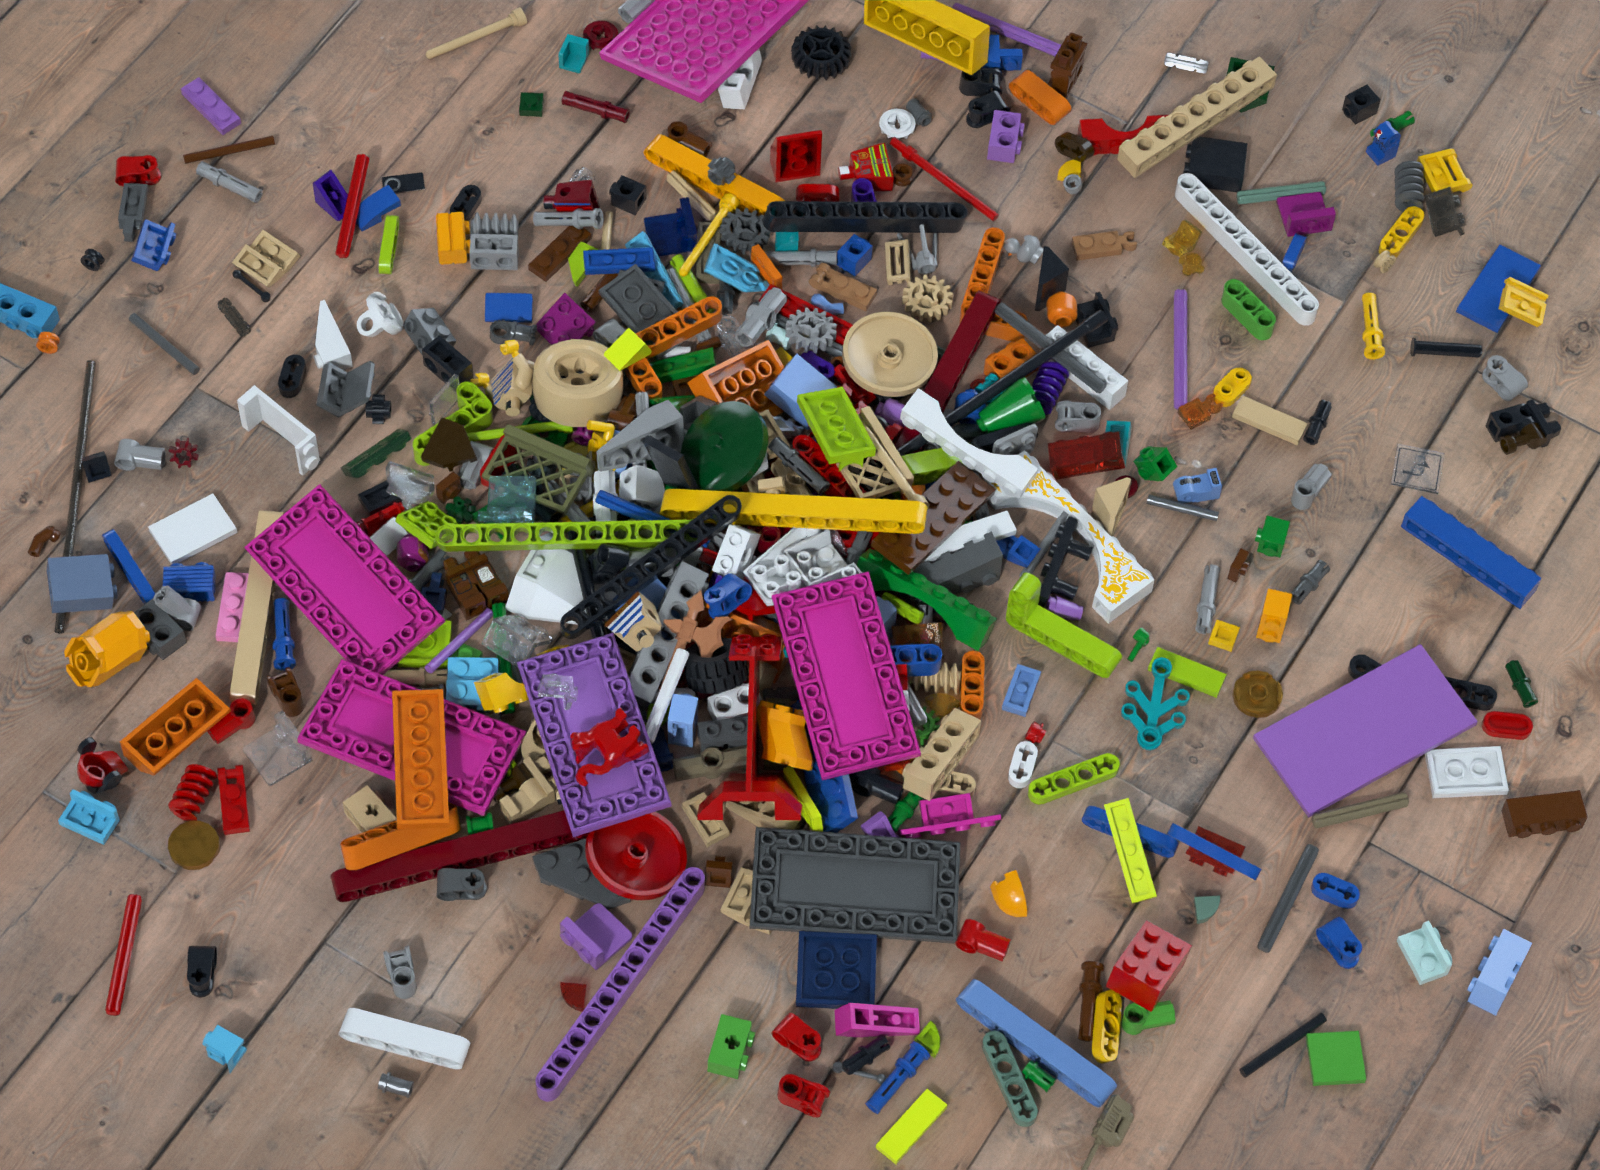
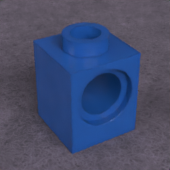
[836,234,873,277]

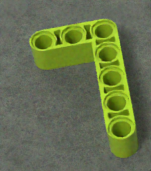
[1006,572,1122,678]

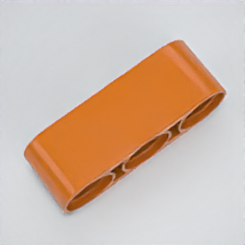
[1009,70,1071,125]
[960,650,985,720]

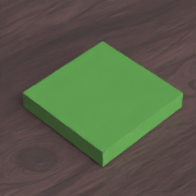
[1306,1031,1366,1086]

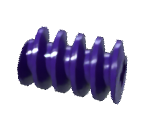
[1031,362,1069,415]

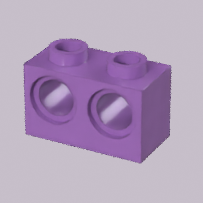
[987,110,1025,163]

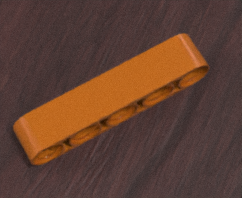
[340,802,461,870]

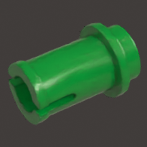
[1022,1060,1057,1093]

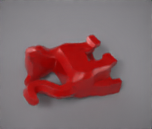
[570,707,649,786]

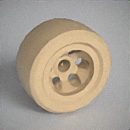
[532,339,623,427]

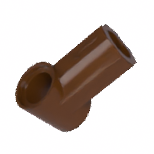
[667,121,712,157]
[607,393,637,431]

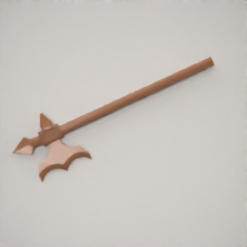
[658,590,733,694]

